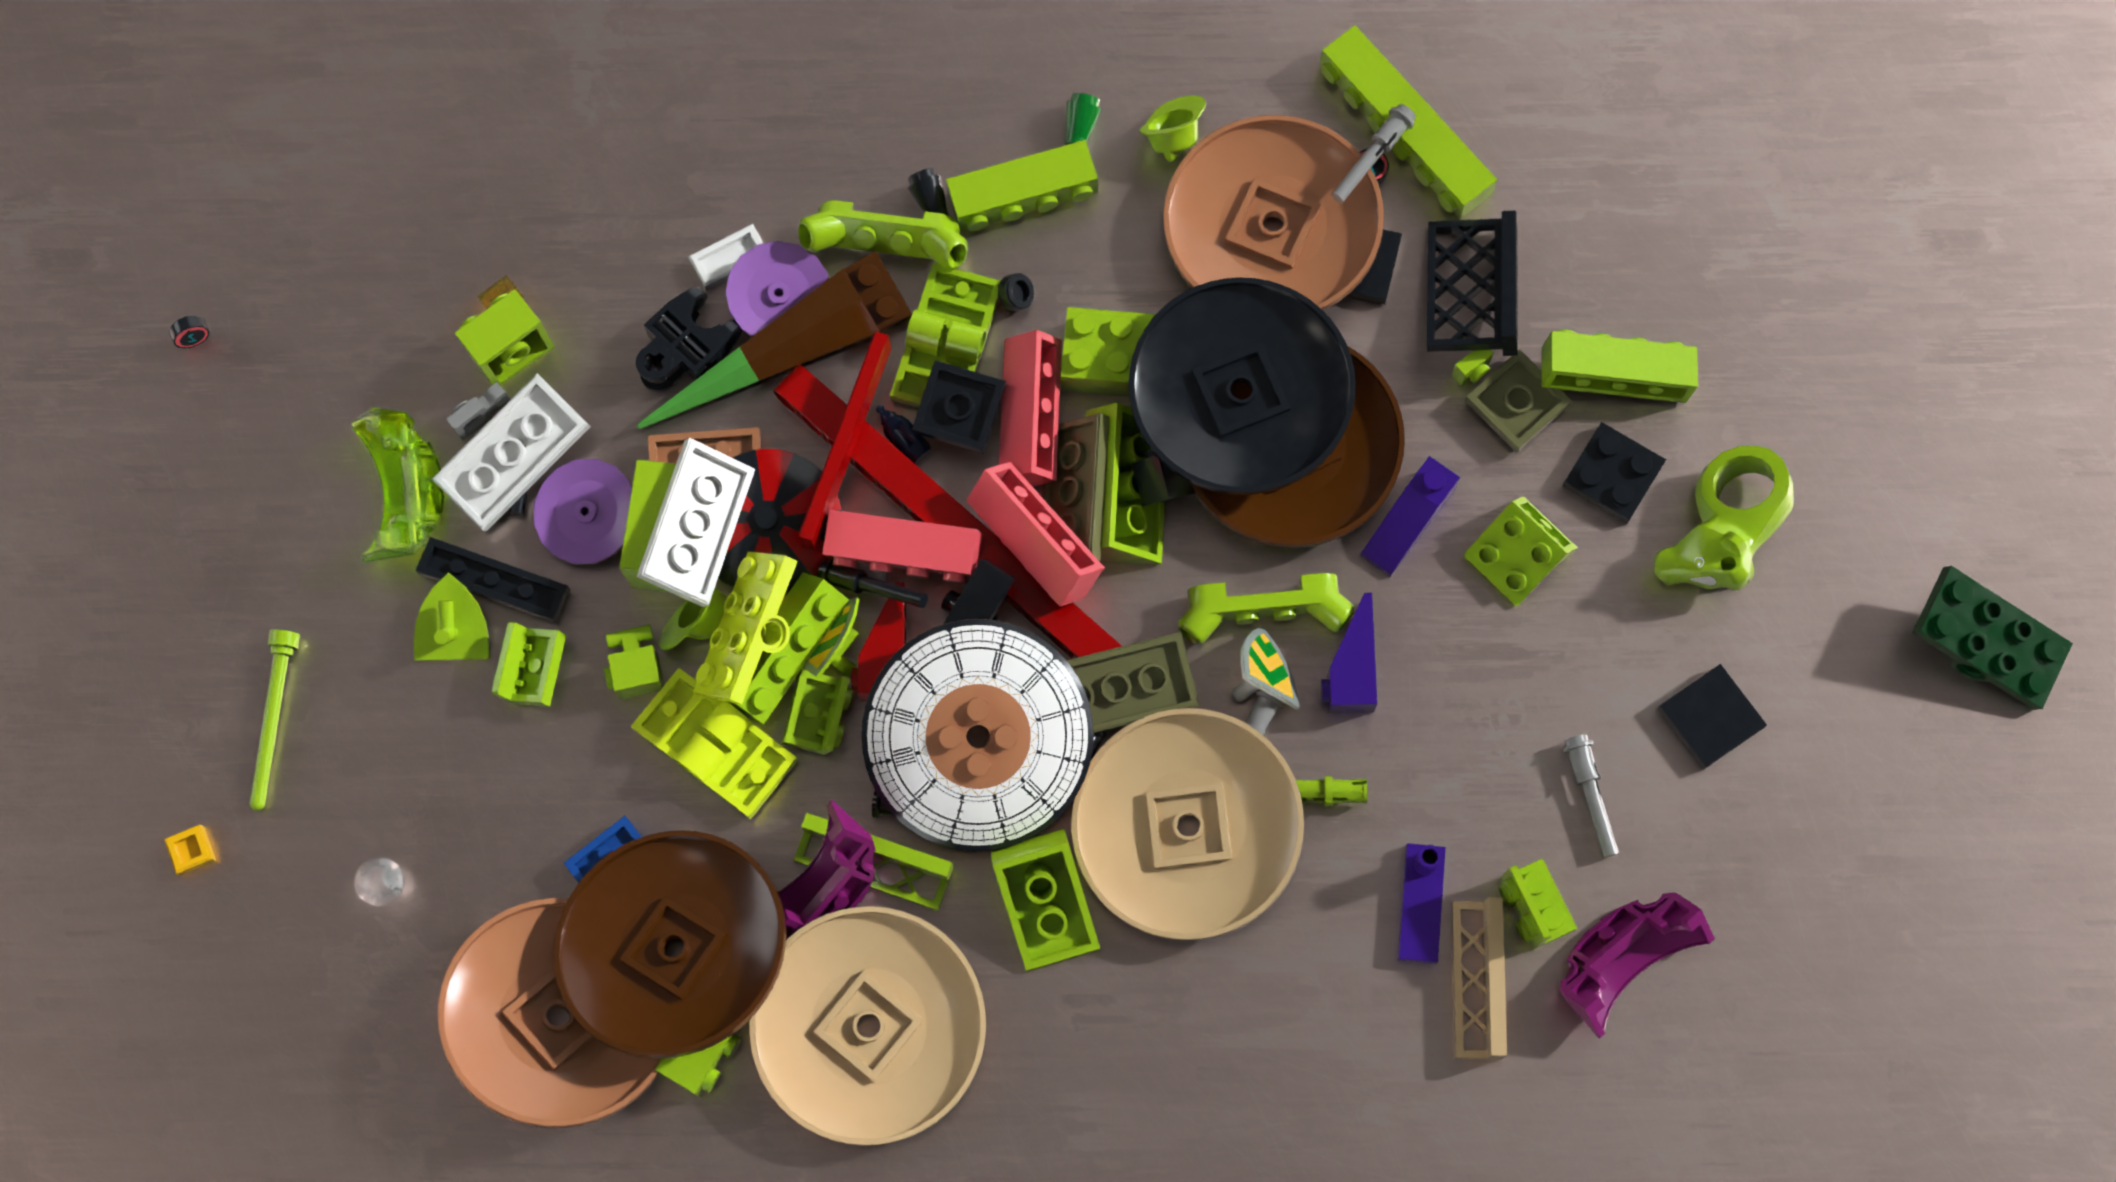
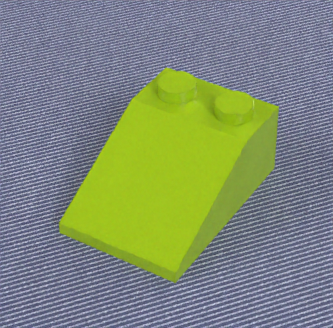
[991,829,1101,971]

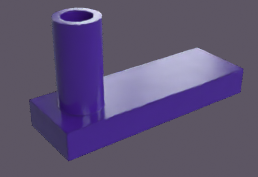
[1397,843,1446,964]

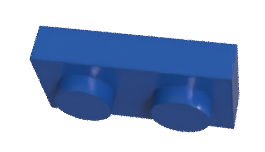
[564,816,642,883]

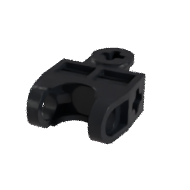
[636,287,742,392]

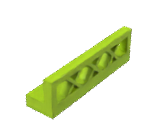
[793,812,954,912]

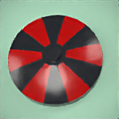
[718,449,842,596]

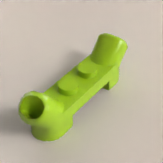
[798,200,968,270]
[1178,573,1355,645]

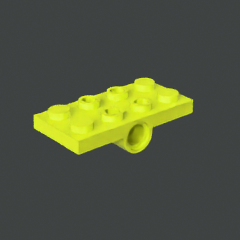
[693,552,798,704]
[631,668,798,820]

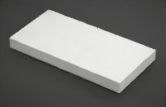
[432,374,591,532]
[636,438,755,607]

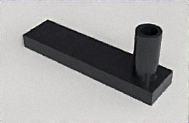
[943,559,1016,624]

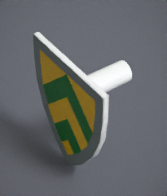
[1232,626,1300,710]

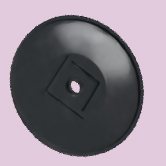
[1129,277,1356,495]

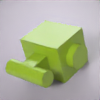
[604,624,664,699]

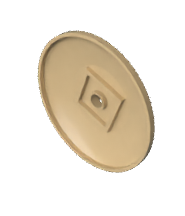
[1071,708,1304,940]
[749,906,986,1145]

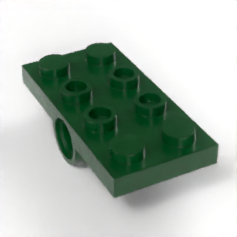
[1912,565,2073,710]

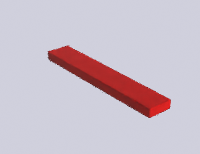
[799,331,892,551]

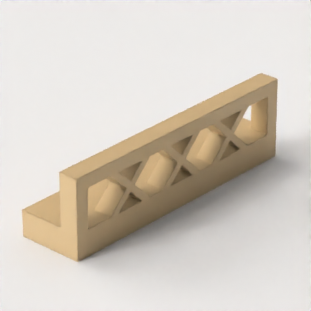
[1451,897,1507,1059]

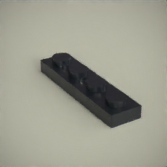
[415,537,570,623]

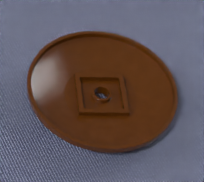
[1191,346,1405,548]
[554,830,786,1059]

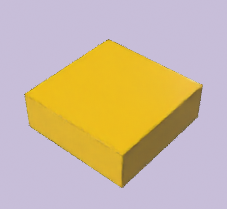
[164,824,216,876]

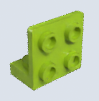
[1464,496,1578,605]
[1498,858,1578,950]

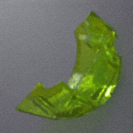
[351,407,445,562]

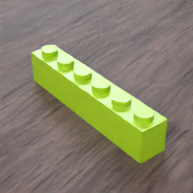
[1320,25,1498,219]

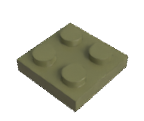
[1465,349,1572,453]

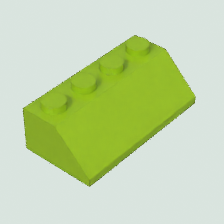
[1086,402,1165,565]

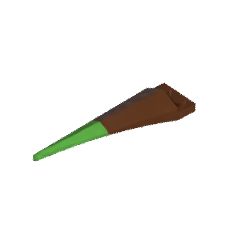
[636,251,912,429]

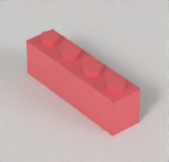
[999,330,1062,487]
[966,462,1105,607]
[822,510,984,584]

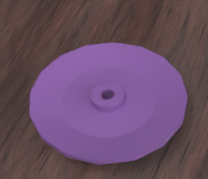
[725,241,829,337]
[534,459,632,564]

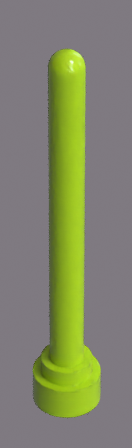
[250,629,300,811]

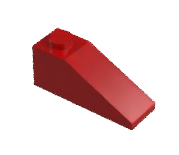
[851,582,907,702]

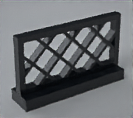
[1427,211,1518,356]

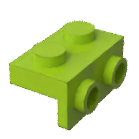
[492,622,567,707]
[781,669,853,755]

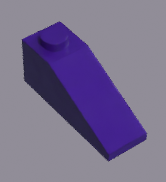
[1360,456,1460,577]
[1321,593,1377,713]

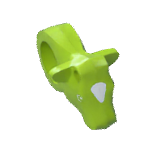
[1653,446,1794,591]

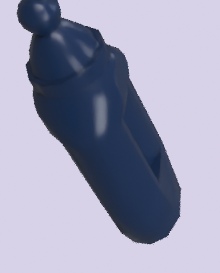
[876,405,932,464]

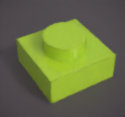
[1451,350,1494,387]

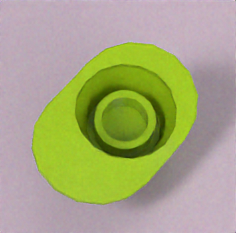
[1139,95,1207,162]
[659,587,727,651]

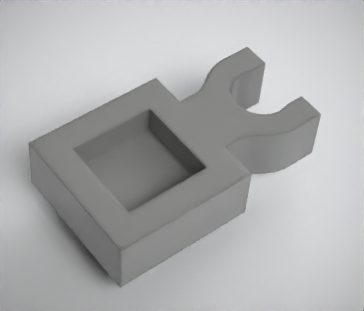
[446,382,511,441]

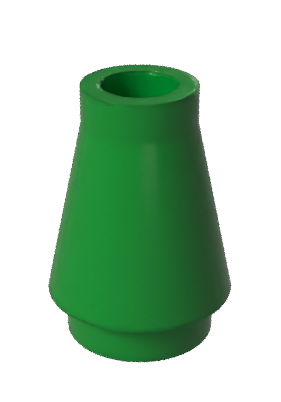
[1065,93,1102,145]

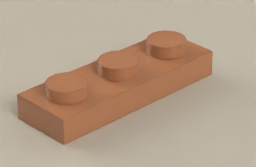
[648,427,761,463]

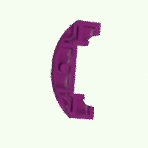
[778,800,876,940]
[1560,892,1715,1039]

